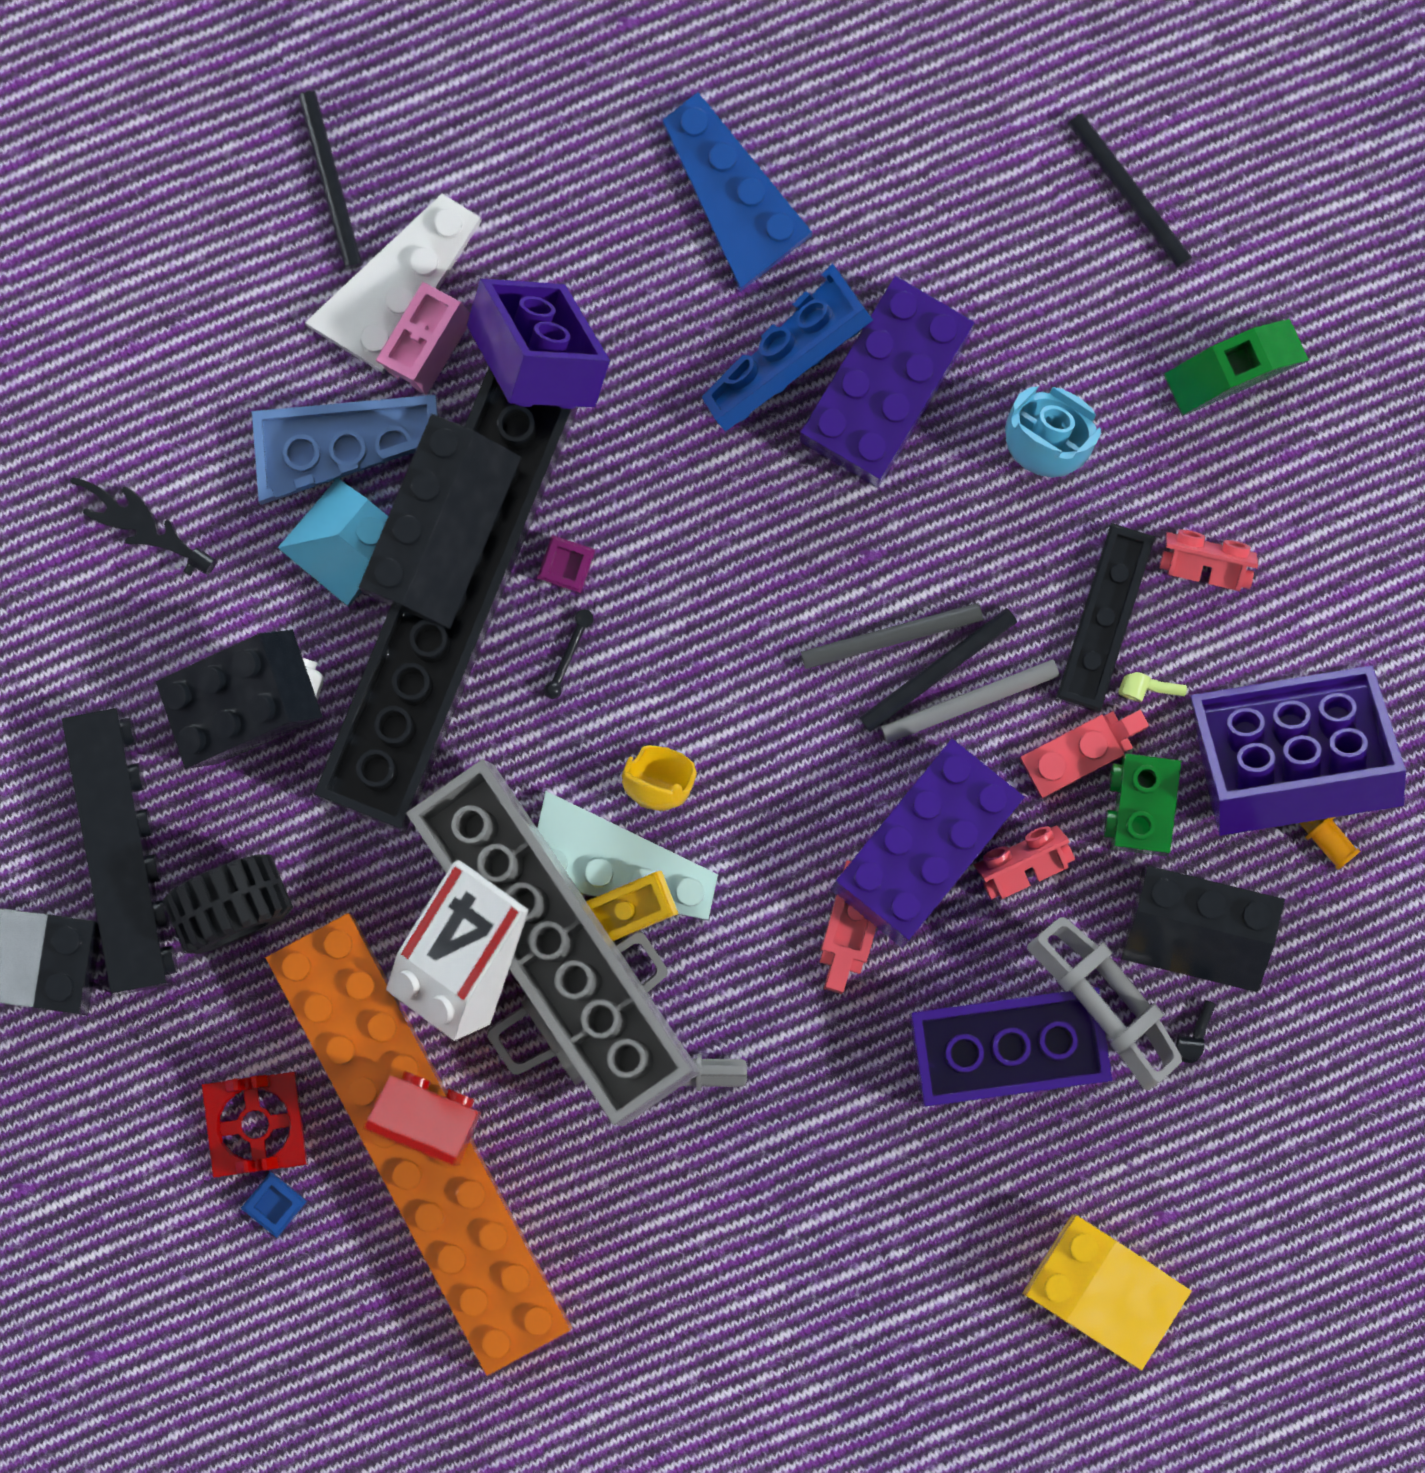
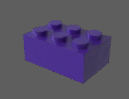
[466,278,610,409]

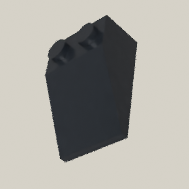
[0,908,101,1016]

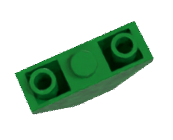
[1163,319,1309,417]

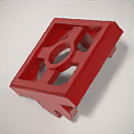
[202,1072,308,1178]

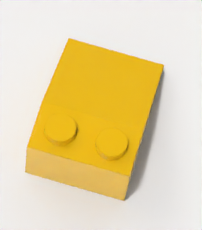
[1022,1214,1192,1371]

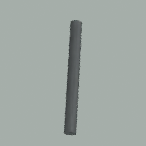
[800,603,983,669]

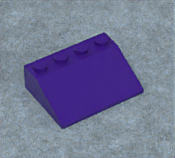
[1190,665,1406,836]

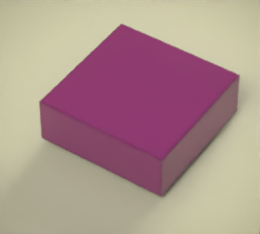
[537,535,596,595]

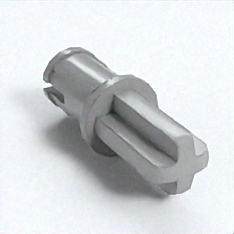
[682,1054,747,1091]

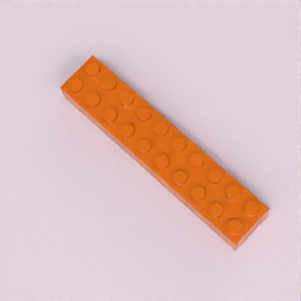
[265,913,573,1376]

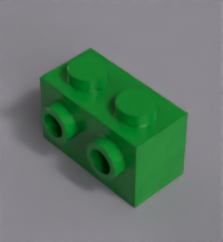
[1104,753,1181,856]

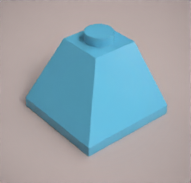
[278,478,388,607]

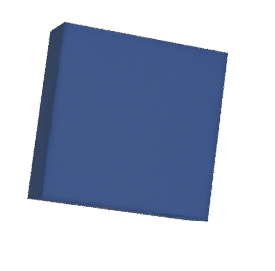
[241,1172,308,1238]

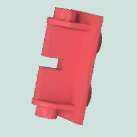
[1159,529,1258,592]
[973,825,1075,900]

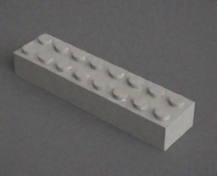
[406,759,701,1126]

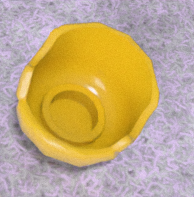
[622,745,697,812]

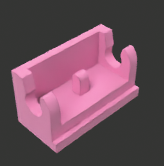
[376,282,470,395]

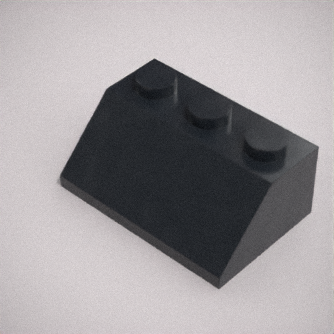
[1121,865,1285,993]

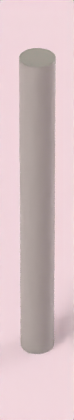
[881,659,1060,744]

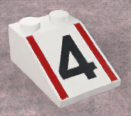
[386,860,529,1041]

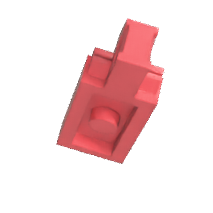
[1019,709,1149,799]
[820,860,876,994]

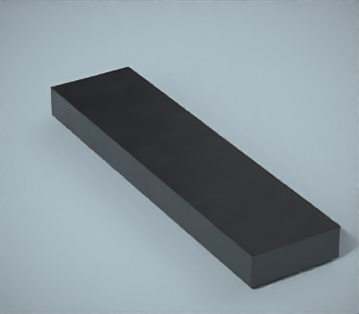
[1055,523,1155,713]

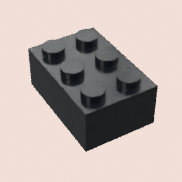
[155,629,323,769]

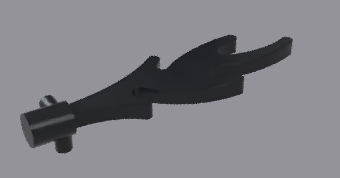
[70,477,217,576]

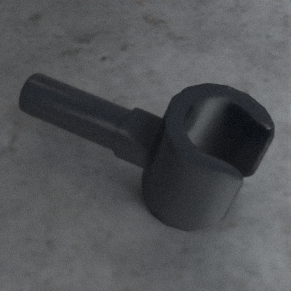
[1176,1000,1216,1063]

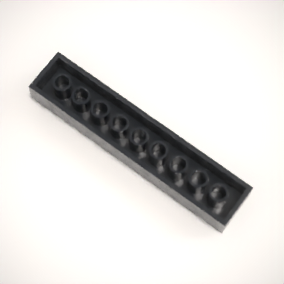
[314,367,579,833]

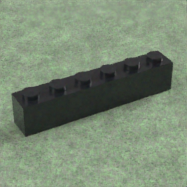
[61,708,178,995]

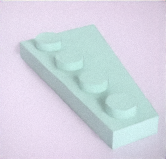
[537,791,718,921]

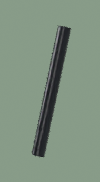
[298,91,363,270]
[1068,113,1192,268]
[859,608,1018,733]

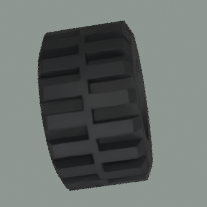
[162,854,293,954]

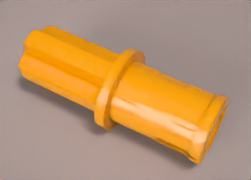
[1299,817,1361,870]

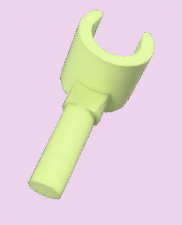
[1118,672,1187,702]

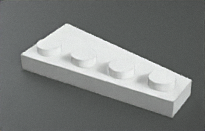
[305,194,482,374]

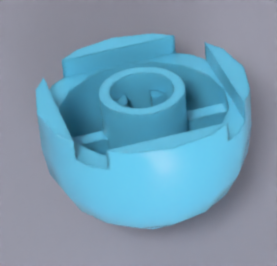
[1005,386,1101,478]

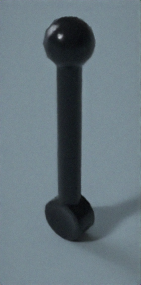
[544,609,594,699]

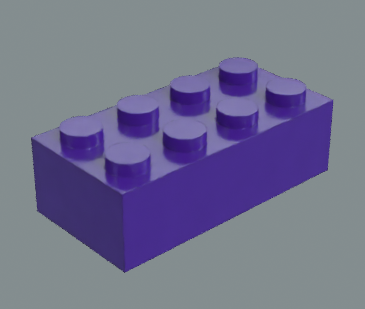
[799,275,975,488]
[830,739,1025,949]
[909,987,1113,1107]

